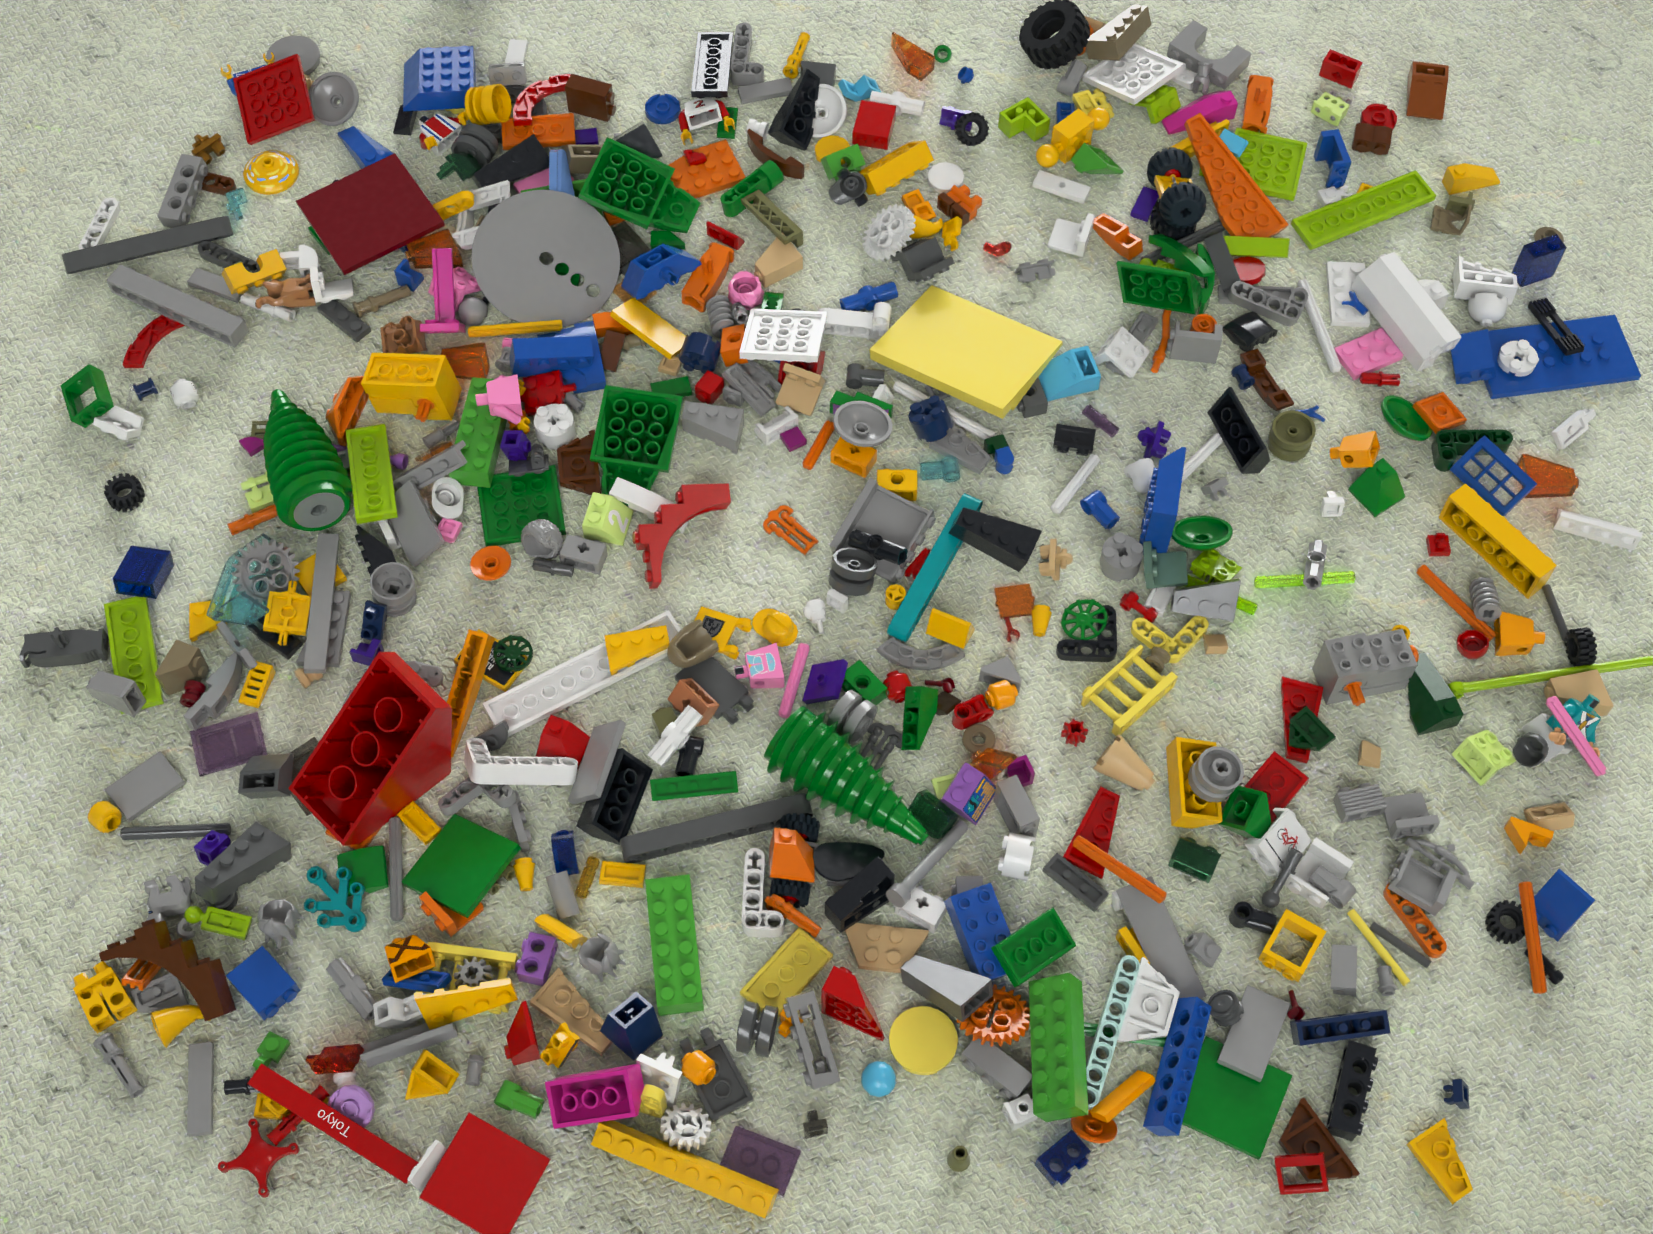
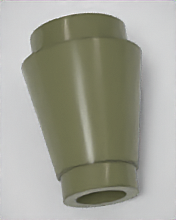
[947,1146,970,1172]

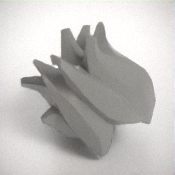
[257,899,302,949]
[578,933,626,982]

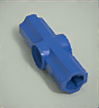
[840,281,898,311]

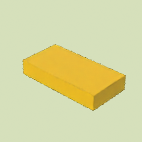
[396,801,442,846]
[599,861,646,888]

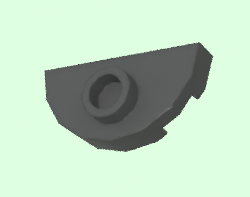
[474,720,509,751]

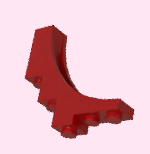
[632,483,731,589]

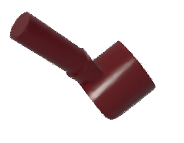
[925,678,955,693]
[1287,990,1305,1021]

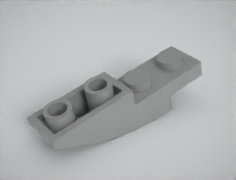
[184,652,242,731]

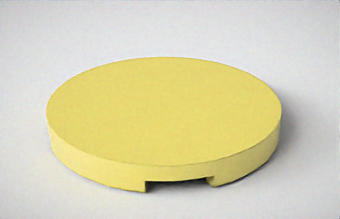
[889,1006,958,1075]

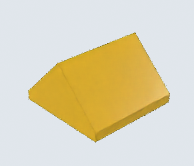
[925,608,975,649]

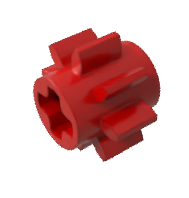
[1061,719,1088,747]

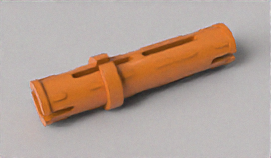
[227,504,278,536]

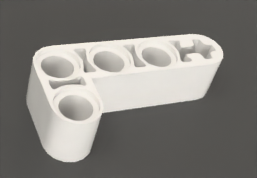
[817,302,891,339]
[742,848,784,938]

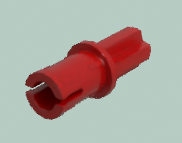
[1360,371,1400,387]

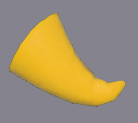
[909,215,943,239]
[151,1004,211,1048]

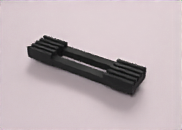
[1528,298,1585,356]

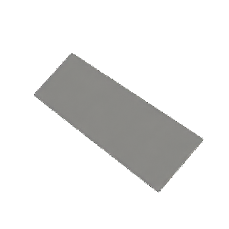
[1116,876,1206,999]

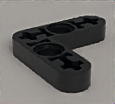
[1056,605,1117,662]

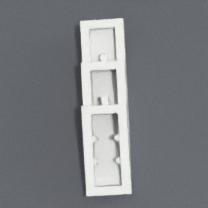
[609,477,690,532]

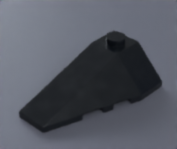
[768,68,820,151]

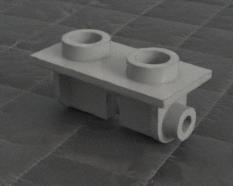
[1015,259,1056,283]

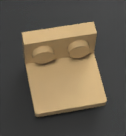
[776,363,825,416]

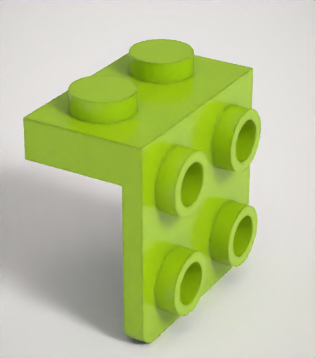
[1129,85,1181,124]

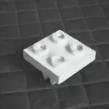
[636,1052,683,1108]

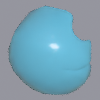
[861,1061,896,1097]

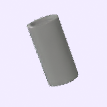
[546,870,580,920]

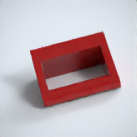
[1274,1152,1329,1195]

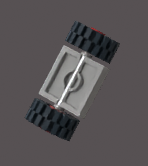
[769,813,820,908]

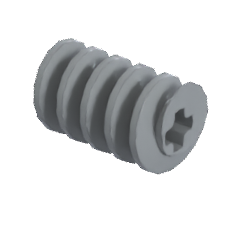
[706,295,735,339]
[1469,577,1502,622]

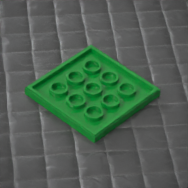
[477,465,566,547]
[402,814,521,918]
[1182,1036,1293,1160]

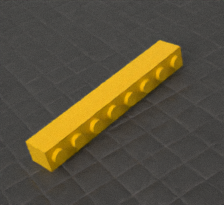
[591,1120,779,1218]

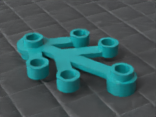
[304,866,367,932]

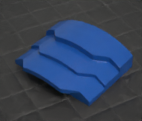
[537,321,606,394]

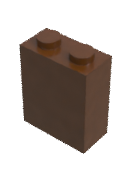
[565,74,616,122]

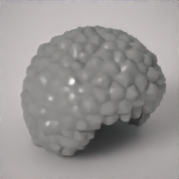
[521,519,564,559]

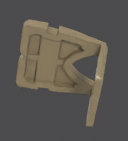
[1430,205,1472,235]

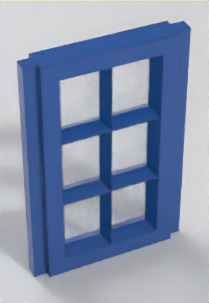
[1449,435,1537,516]

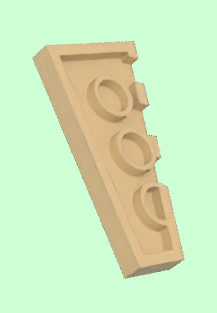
[530,967,613,1056]

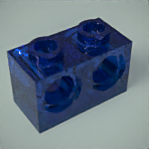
[1035,1130,1091,1187]

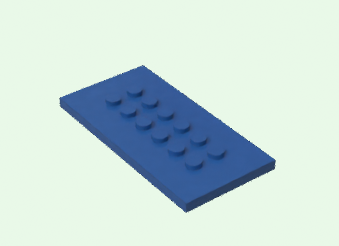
[1484,315,1641,399]

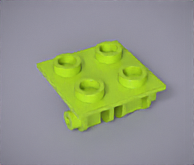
[1190,549,1242,584]

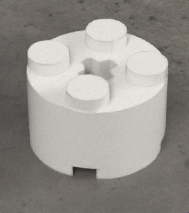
[534,404,576,450]
[998,832,1036,881]

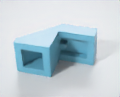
[838,75,881,102]

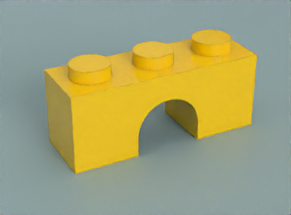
[222,249,286,294]

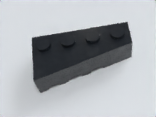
[949,507,1042,572]

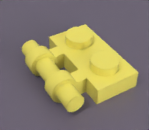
[1072,88,1114,118]

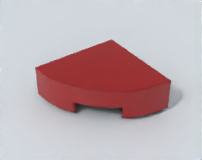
[683,150,707,166]

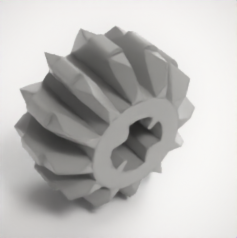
[453,956,493,988]

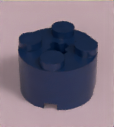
[679,332,721,374]
[908,395,954,442]

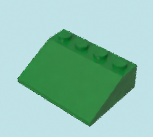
[1116,261,1203,315]

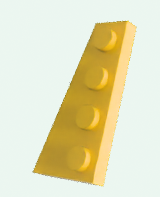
[414,978,518,1030]

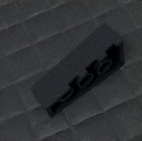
[471,134,549,188]

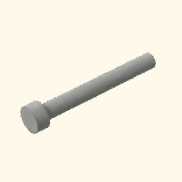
[886,821,968,907]

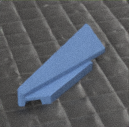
[549,149,575,196]

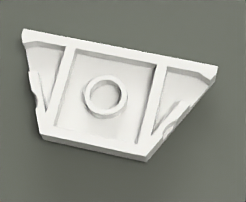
[1117,957,1180,1043]

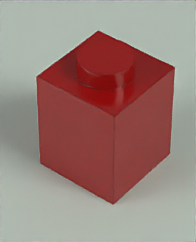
[695,370,724,405]

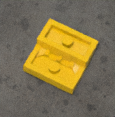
[534,914,588,949]

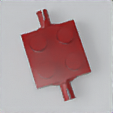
[520,370,577,416]

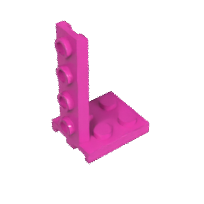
[420,248,466,334]

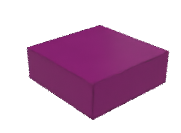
[780,426,807,452]

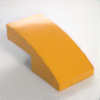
[901,189,936,221]

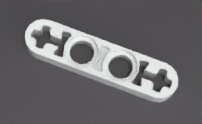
[79,198,120,250]

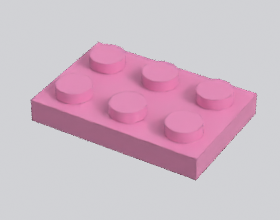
[1334,328,1403,380]

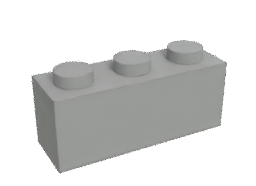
[961,1038,1032,1101]

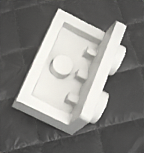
[93,405,144,440]

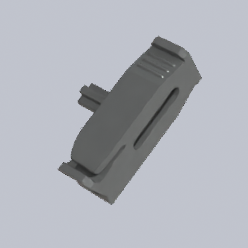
[19,627,109,668]

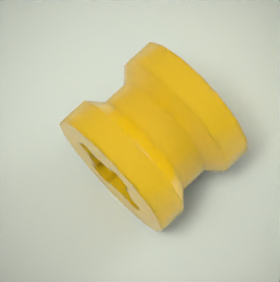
[885,584,906,610]

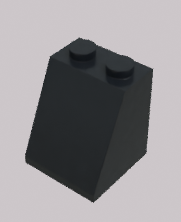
[613,121,663,158]

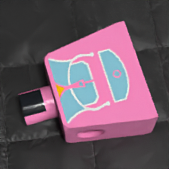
[734,643,784,688]

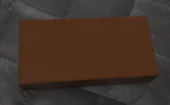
[600,330,626,372]

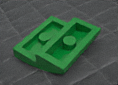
[337,845,389,897]

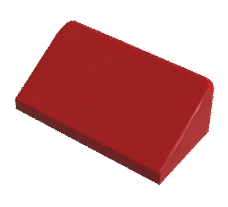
[706,221,745,250]

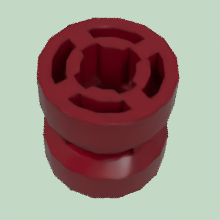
[179,680,206,708]

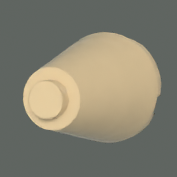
[1093,734,1155,791]

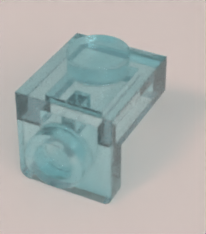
[225,188,248,221]

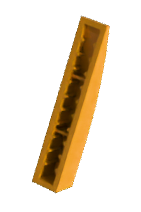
[447,629,495,757]

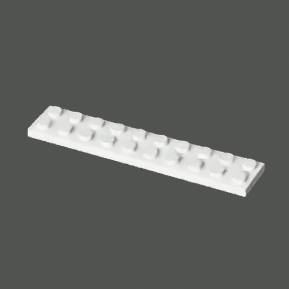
[482,610,681,737]

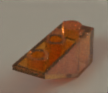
[891,32,935,81]

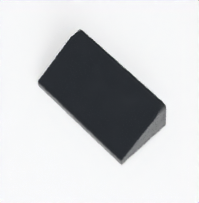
[393,104,417,136]

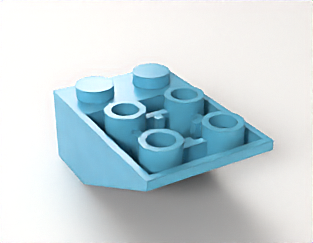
[1038,346,1101,401]

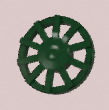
[493,635,533,672]

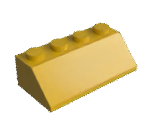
[859,140,934,196]
[1166,737,1223,829]

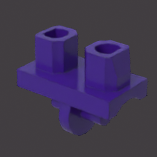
[939,106,973,132]
[1137,420,1171,459]

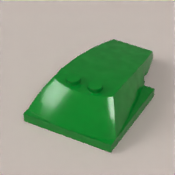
[578,137,701,233]
[590,385,683,506]

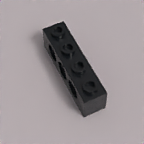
[1326,1040,1378,1141]

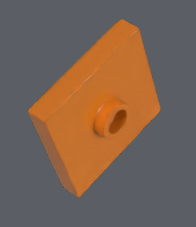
[1412,392,1467,434]

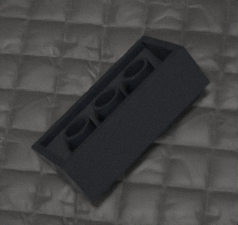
[1207,387,1270,474]
[576,748,653,845]

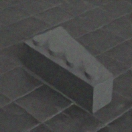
[195,822,291,904]

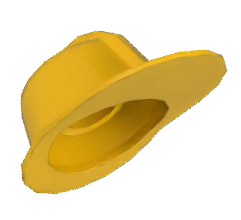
[752,608,798,647]

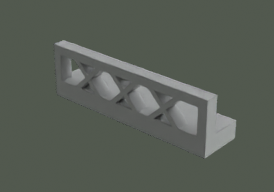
[393,440,467,490]

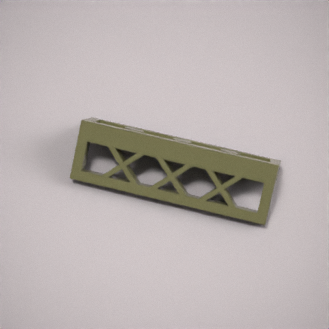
[741,189,803,248]

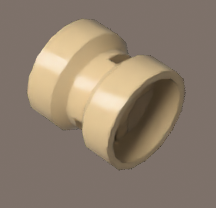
[294,668,323,689]

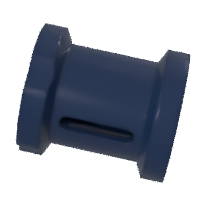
[1231,364,1255,390]
[132,377,158,401]

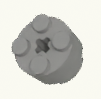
[1100,532,1143,582]

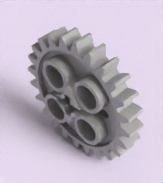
[231,538,300,606]

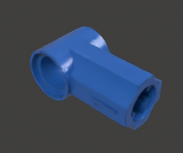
[1080,490,1120,529]

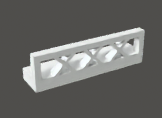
[1553,509,1643,550]

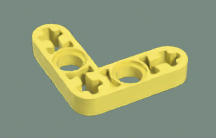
[1131,616,1209,663]
[639,1084,667,1118]

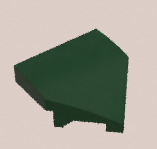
[1289,706,1336,751]

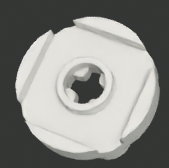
[1497,339,1539,377]

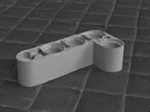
[730,23,764,86]
[1228,281,1308,326]

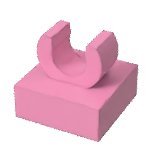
[438,518,463,543]

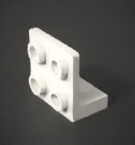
[1047,213,1095,257]
[310,266,354,303]
[1094,326,1150,378]
[407,1140,447,1194]

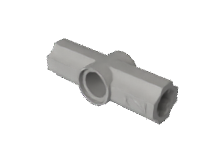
[1303,540,1327,590]
[326,957,376,1022]

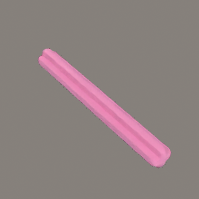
[1546,696,1606,776]

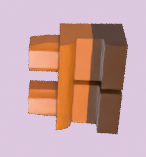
[937,184,982,228]

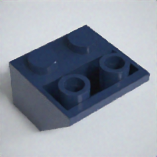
[600,991,663,1061]

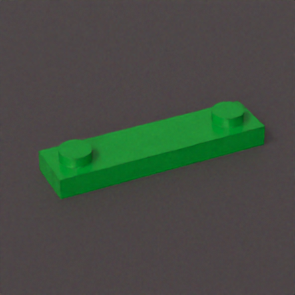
[650,771,738,801]

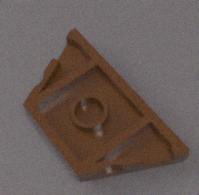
[557,430,601,495]
[1278,1097,1360,1182]

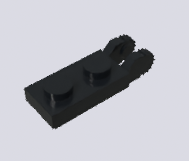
[246,613,303,660]

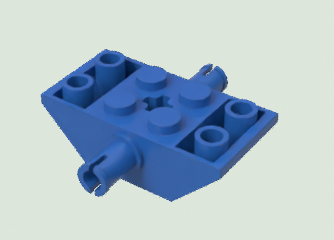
[621,244,702,300]

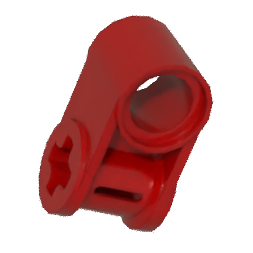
[952,694,994,730]

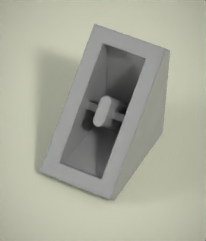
[979,656,1022,693]

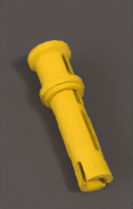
[783,32,810,79]

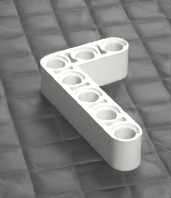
[464,738,578,785]

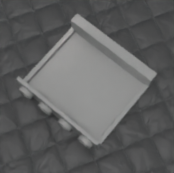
[830,478,936,584]

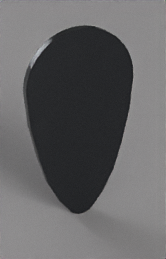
[813,842,885,882]

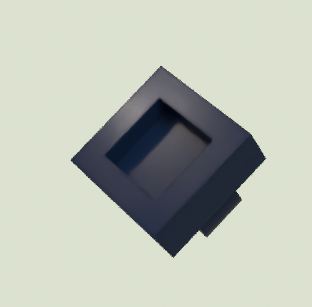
[1443,1079,1470,1109]

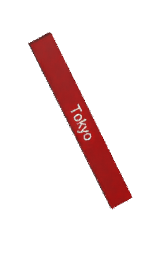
[247,1063,419,1185]

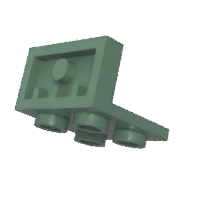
[1143,541,1188,589]

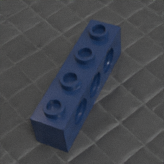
[1290,1009,1391,1046]

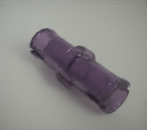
[1082,404,1120,438]

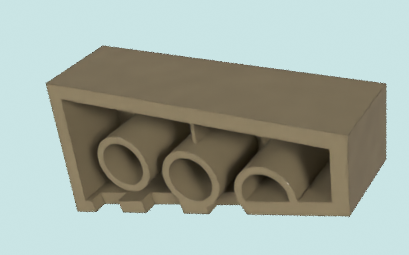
[1086,4,1151,61]

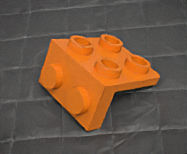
[419,891,484,937]

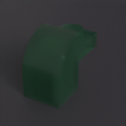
[436,152,482,181]

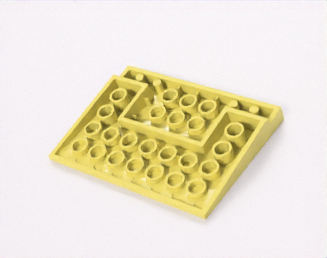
[869,285,1063,419]

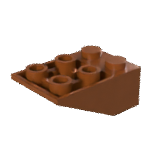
[1406,61,1449,120]

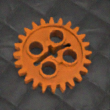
[957,984,1030,1047]

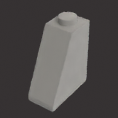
[86,671,146,718]

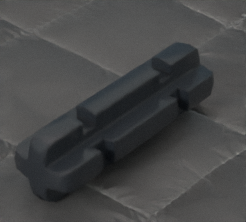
[1524,949,1564,985]

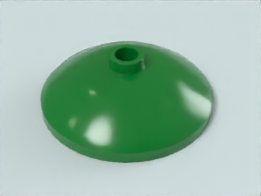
[1381,395,1432,441]
[1171,516,1233,551]

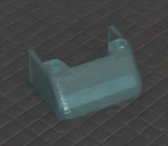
[207,533,290,626]

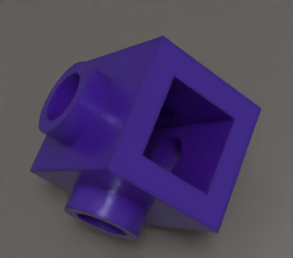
[500,430,531,461]
[194,830,231,866]

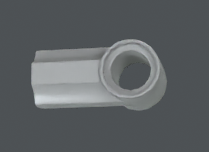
[1057,59,1087,97]
[1308,865,1356,909]

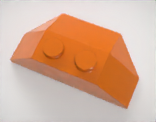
[326,376,369,446]

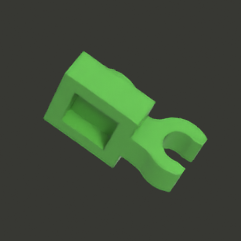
[252,1031,290,1071]

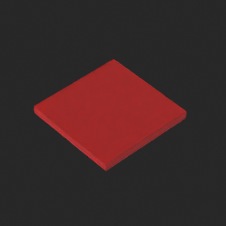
[233,54,315,145]
[419,1112,551,1234]

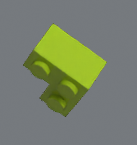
[998,97,1050,142]

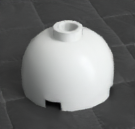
[1468,293,1508,326]

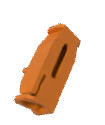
[1241,75,1274,134]
[681,242,734,312]

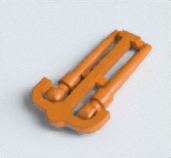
[763,505,819,555]
[764,894,822,938]

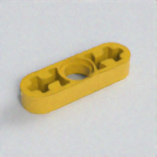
[433,191,474,220]

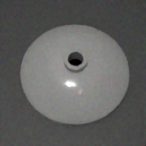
[308,72,359,126]
[833,401,892,447]

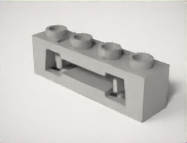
[783,990,840,1089]

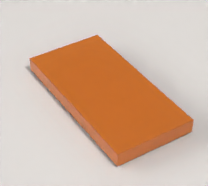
[501,113,576,150]

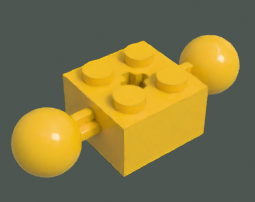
[1036,107,1110,168]

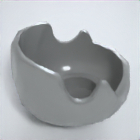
[458,297,488,326]

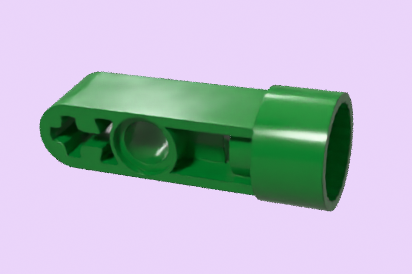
[720,160,784,217]

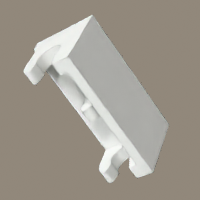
[754,406,799,446]

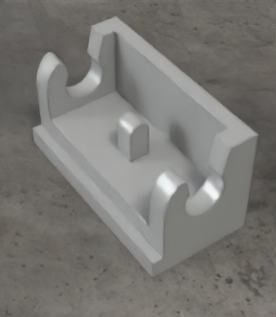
[1331,944,1357,997]

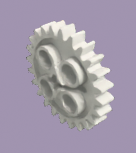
[862,204,916,261]

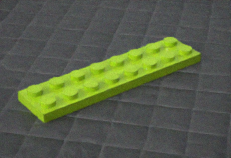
[1291,170,1436,250]

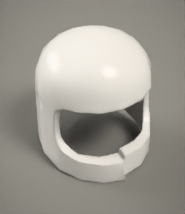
[1123,458,1156,493]

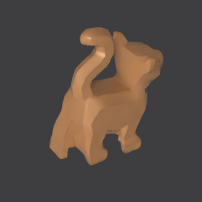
[255,273,316,309]

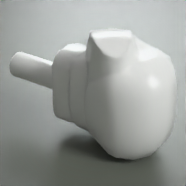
[803,599,826,634]

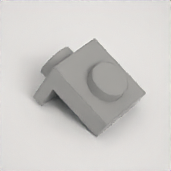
[1184,932,1222,967]

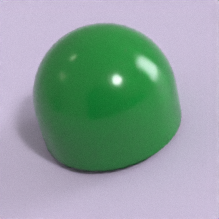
[934,45,952,63]

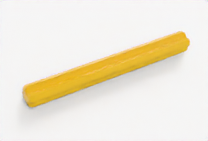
[468,320,563,338]

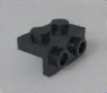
[1053,424,1096,456]

